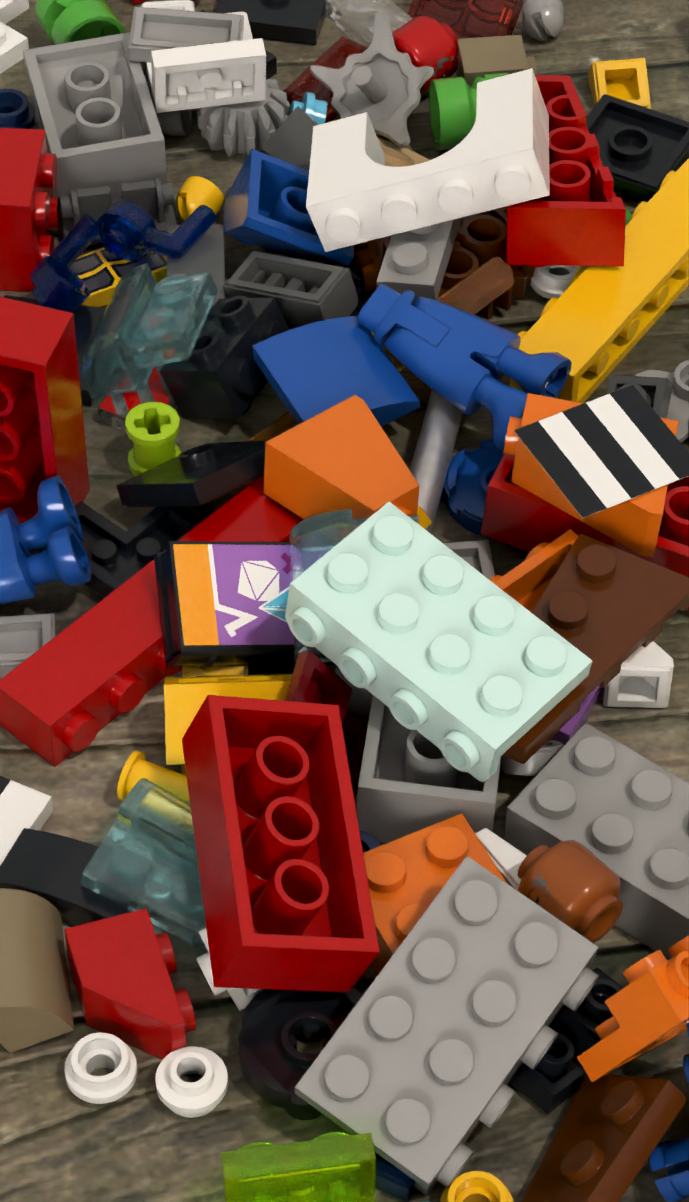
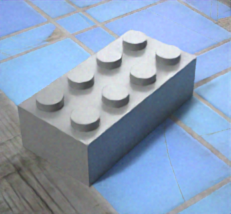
[504,723,689,959]

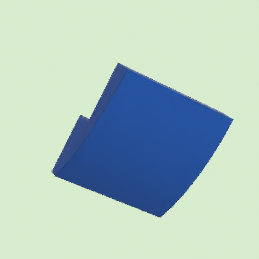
[252,316,420,426]

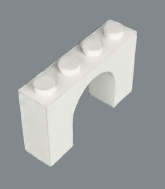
[306,68,550,252]

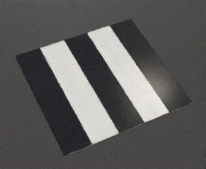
[514,385,689,519]

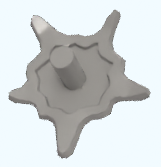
[310,12,434,148]

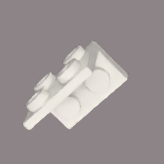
[145,11,266,113]

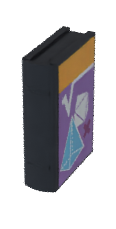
[154,541,335,669]

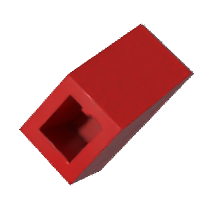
[64,908,196,1060]

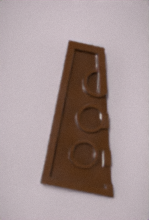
[503,533,689,764]

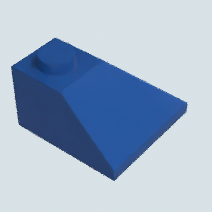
[223,149,354,265]

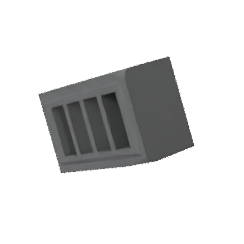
[223,251,358,327]

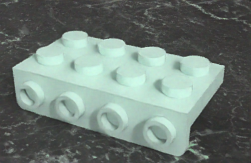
[285,501,593,782]

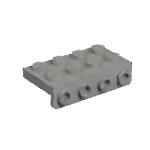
[295,856,599,1196]

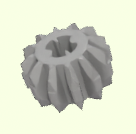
[197,79,290,158]

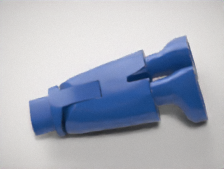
[357,284,572,451]
[0,475,92,605]

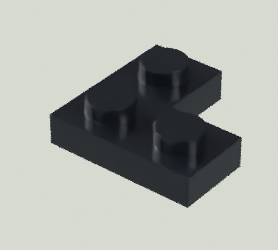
[39,501,203,598]

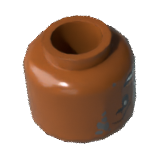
[517,840,623,944]

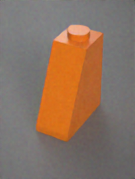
[503,393,679,557]
[263,395,419,542]

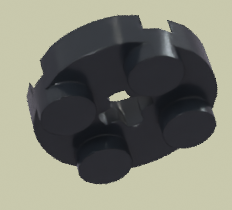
[238,987,363,1120]

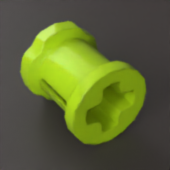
[125,402,181,476]

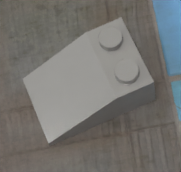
[23,32,168,199]
[356,695,501,843]

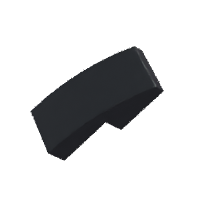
[0,828,155,925]
[509,967,623,1114]

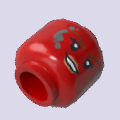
[392,16,459,96]

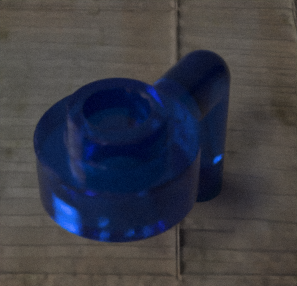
[97,200,216,261]
[30,214,103,313]

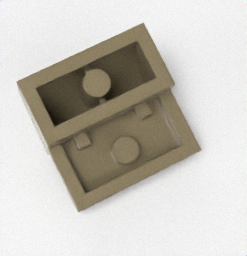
[0,888,74,1053]

